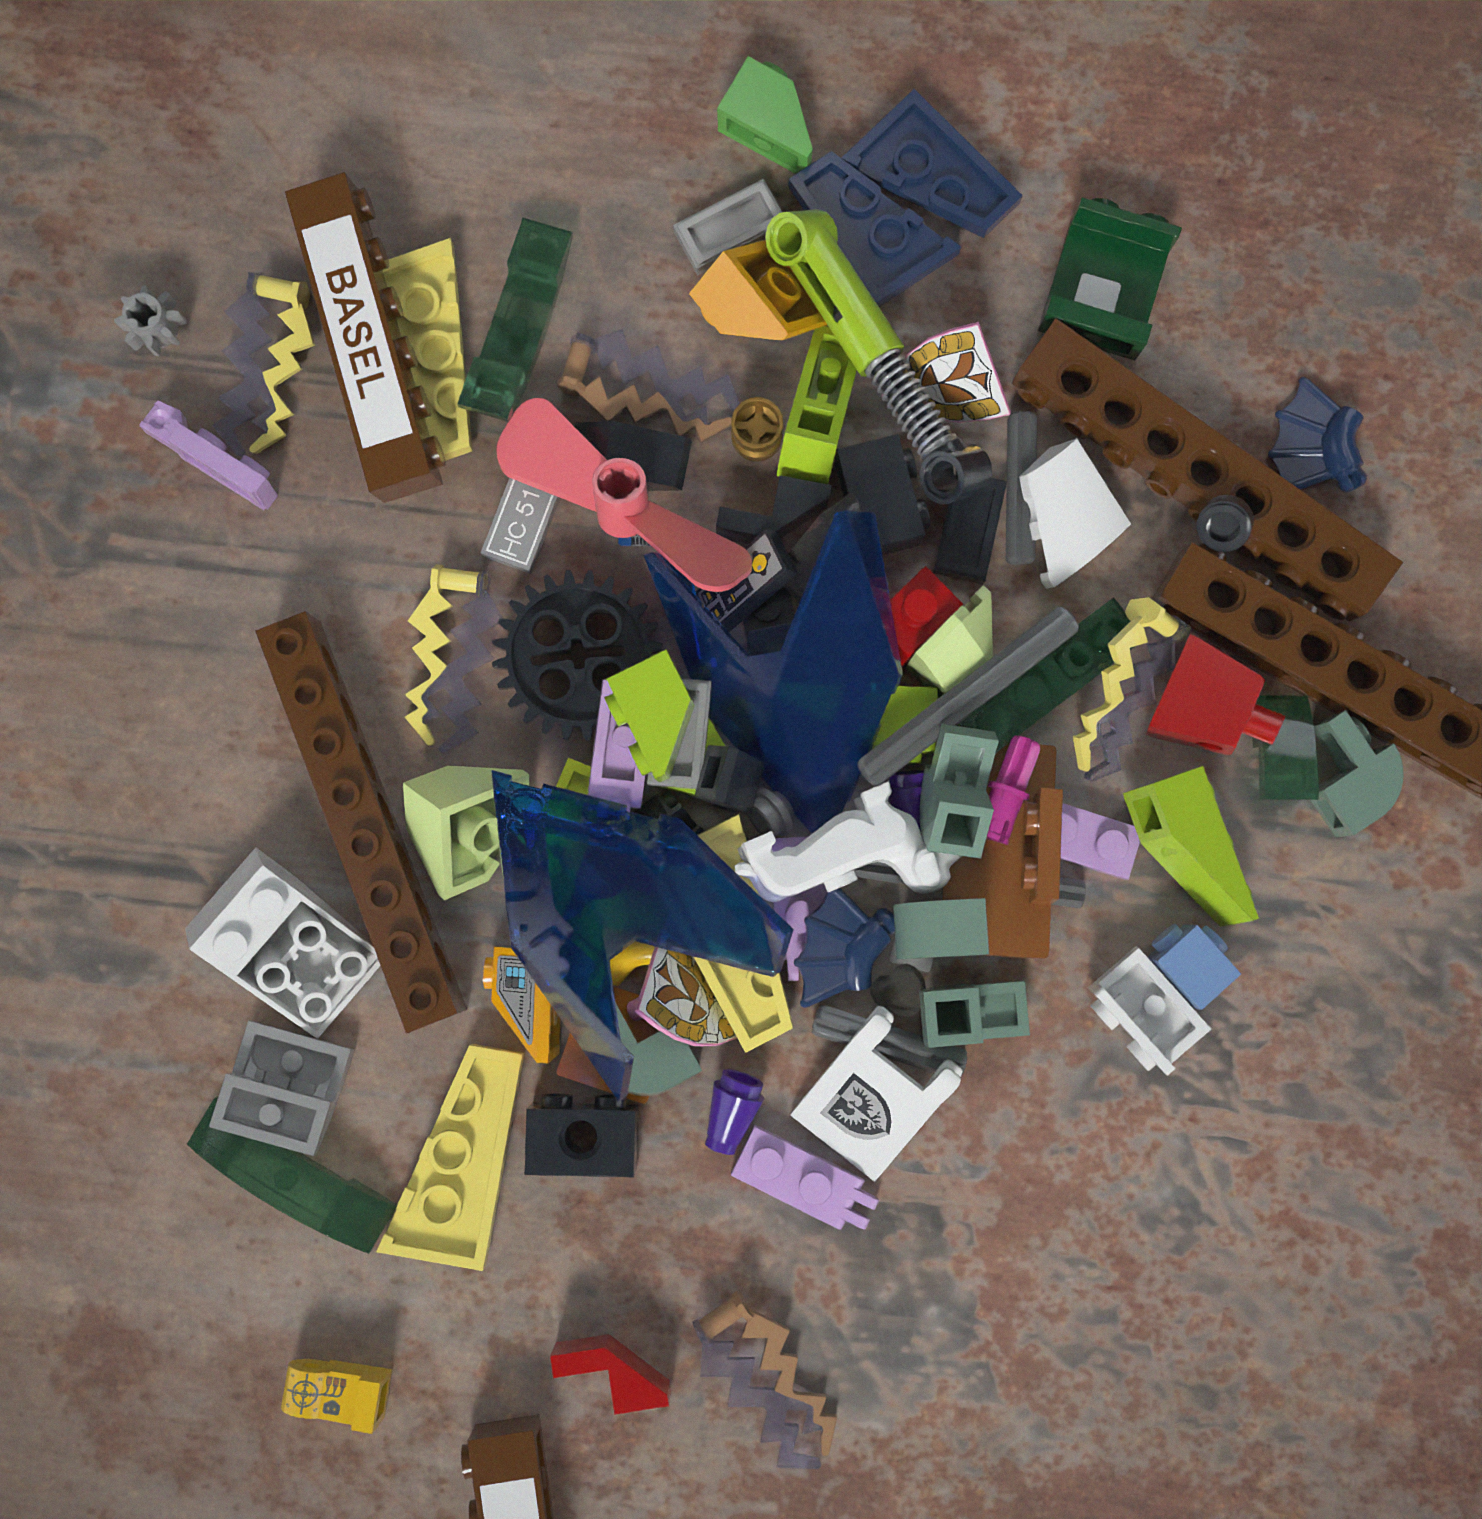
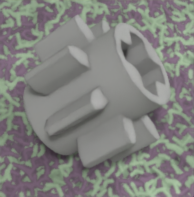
[114,285,187,356]

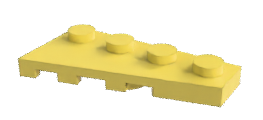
[383,238,473,461]
[644,812,793,1053]
[376,1044,525,1271]

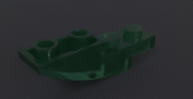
[957,597,1136,753]

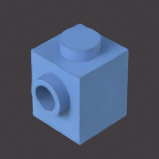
[1148,924,1241,1010]

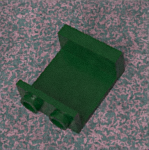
[1037,197,1182,361]

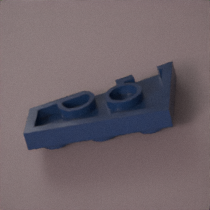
[841,89,1023,238]
[788,151,961,307]

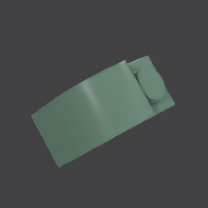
[1306,711,1404,837]
[920,724,999,858]
[893,898,989,959]
[919,980,1030,1048]
[588,995,702,1096]

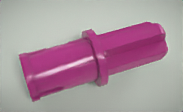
[987,735,1040,845]

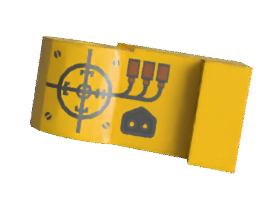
[281,1359,392,1434]

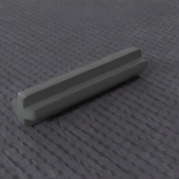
[1005,411,1037,565]
[812,1005,967,1078]

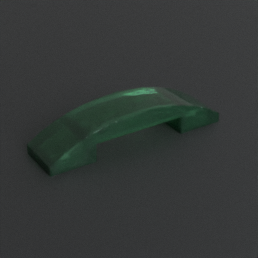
[457,218,573,422]
[187,1096,398,1254]

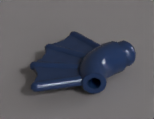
[1268,377,1367,493]
[794,888,895,1008]

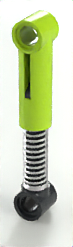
[765,209,992,504]

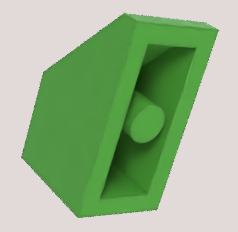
[717,56,813,174]

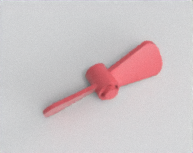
[497,398,752,592]

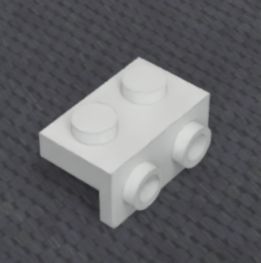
[1088,946,1211,1076]

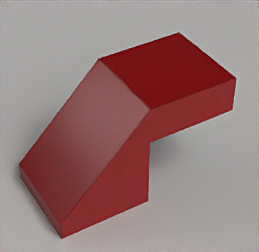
[550,1334,671,1415]

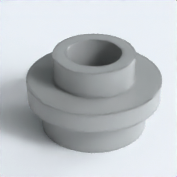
[747,788,794,837]

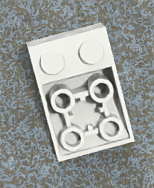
[185,848,381,1039]

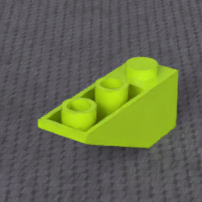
[1123,766,1259,927]

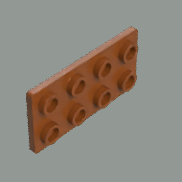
[942,742,1063,959]

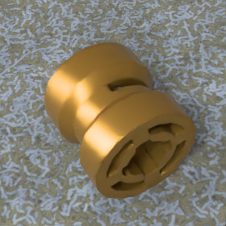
[731,397,783,462]

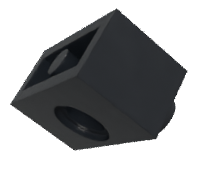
[524,1093,639,1178]

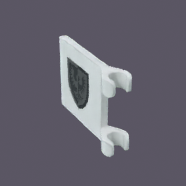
[791,1006,963,1182]

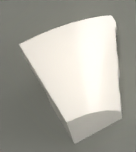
[1019,439,1131,589]

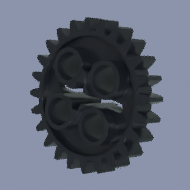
[492,570,663,741]

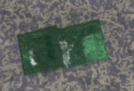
[1253,695,1319,800]

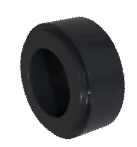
[1197,495,1254,552]

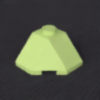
[905,585,993,699]
[403,766,530,900]

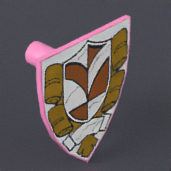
[881,322,1011,423]
[627,928,737,1046]

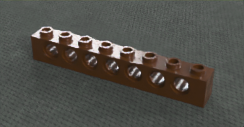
[1012,319,1404,622]
[1152,542,1482,799]
[255,611,468,1034]

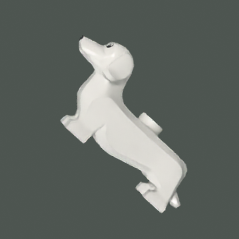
[734,781,962,902]

